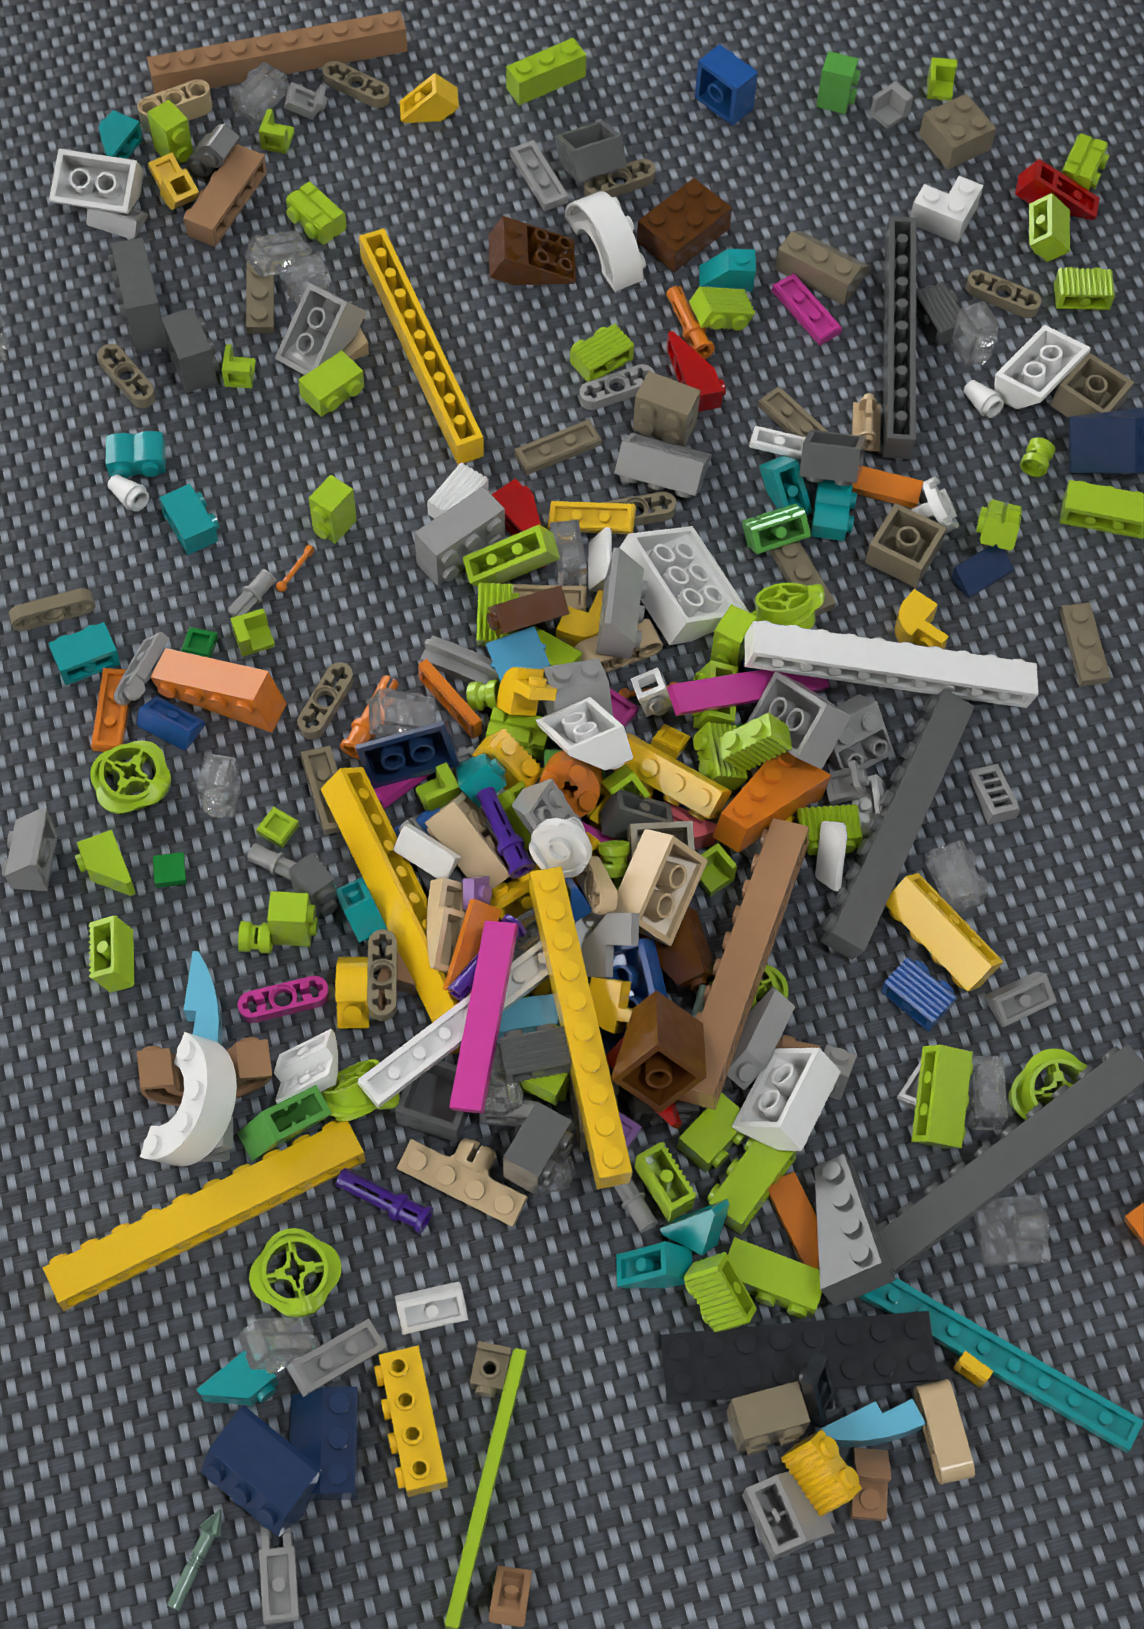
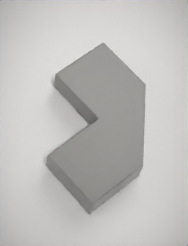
[582,913,639,977]

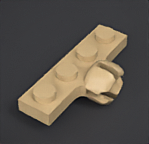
[396,1138,528,1227]

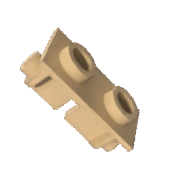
[852,393,881,452]

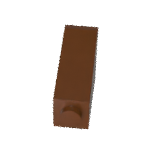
[487,585,570,636]
[638,907,715,991]

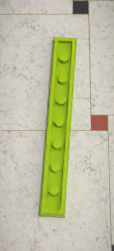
[445,1348,527,1629]

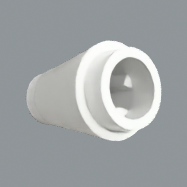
[963,380,1004,418]
[108,475,149,511]

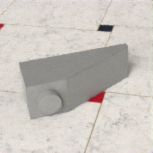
[727,987,795,1090]

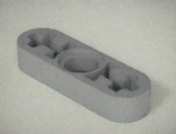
[579,364,655,410]

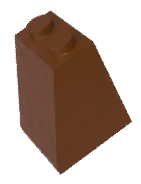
[612,990,707,1113]

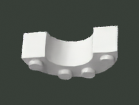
[565,191,646,292]
[140,1032,237,1167]

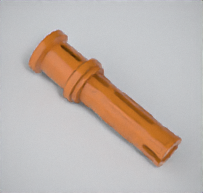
[666,286,715,359]
[340,675,399,759]

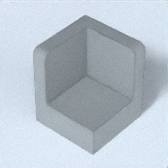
[870,81,914,129]

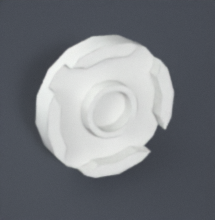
[911,476,959,533]
[529,817,592,878]

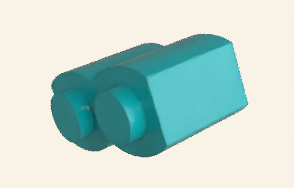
[106,431,166,478]
[811,479,857,541]

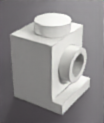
[631,668,673,717]

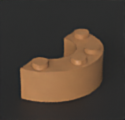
[137,1037,272,1106]

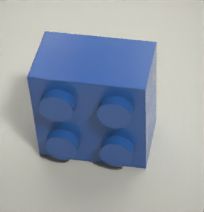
[695,44,758,126]

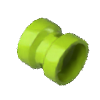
[1020,438,1055,477]
[466,679,501,711]
[599,840,630,878]
[238,921,273,954]

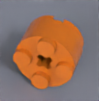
[539,750,603,818]

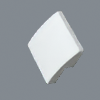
[274,1029,338,1104]

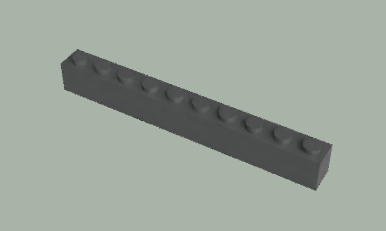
[883,216,916,459]
[820,688,975,960]
[877,1044,1144,1276]

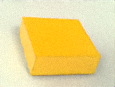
[650,724,690,759]
[953,1351,994,1388]

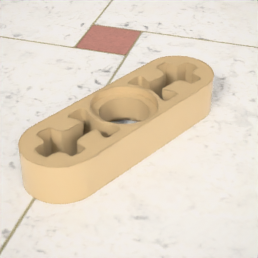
[576,856,618,915]

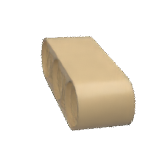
[137,79,212,133]
[574,619,663,673]
[914,1379,975,1484]

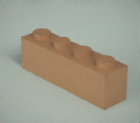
[184,144,267,248]

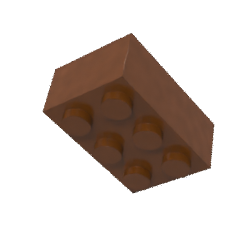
[636,178,732,273]

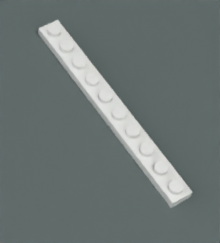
[357,905,605,1108]

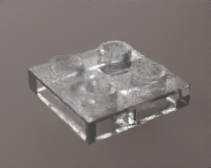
[975,1195,1051,1267]

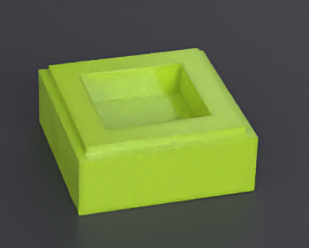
[256,806,299,848]

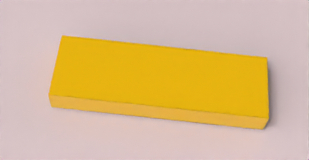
[548,501,636,534]

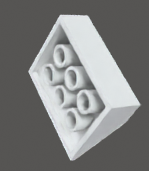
[619,526,749,645]

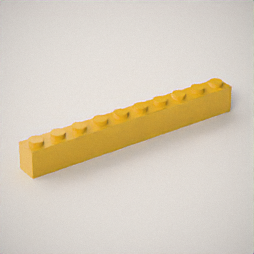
[359,228,484,465]
[321,767,461,1055]
[529,866,633,1189]
[43,1120,366,1311]

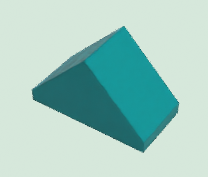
[660,1199,730,1256]

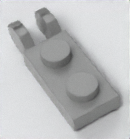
[113,632,169,706]
[259,1525,300,1625]

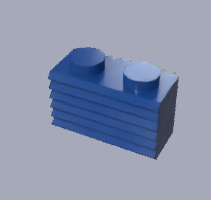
[881,957,957,1031]

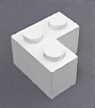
[910,176,983,243]

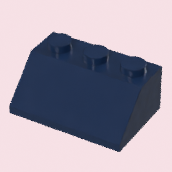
[355,720,460,789]
[290,1387,360,1501]
[201,1405,322,1537]

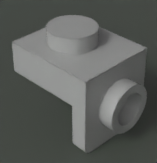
[284,82,327,120]
[826,760,869,805]
[824,1044,857,1100]

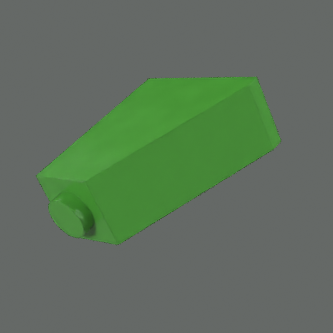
[237,1085,332,1162]

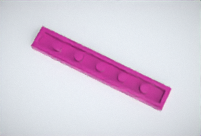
[667,669,830,716]
[449,921,518,1114]

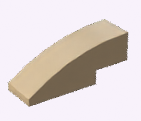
[427,877,466,973]

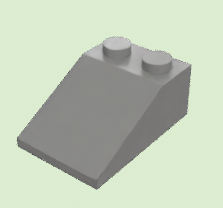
[274,283,367,375]

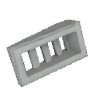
[969,764,1020,825]

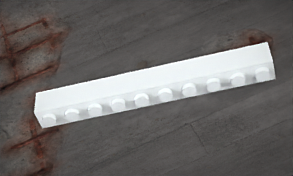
[745,621,1038,708]

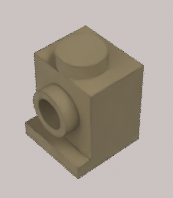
[470,1341,512,1398]

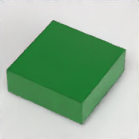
[181,627,218,658]
[153,852,187,888]

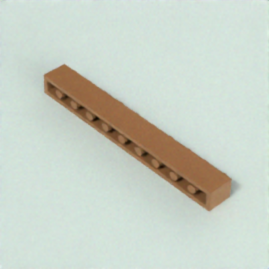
[147,10,407,94]
[678,818,809,1110]

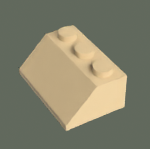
[425,792,510,889]
[614,829,708,946]

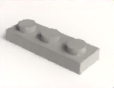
[510,140,568,212]
[286,1319,386,1397]

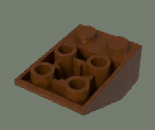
[488,216,576,285]

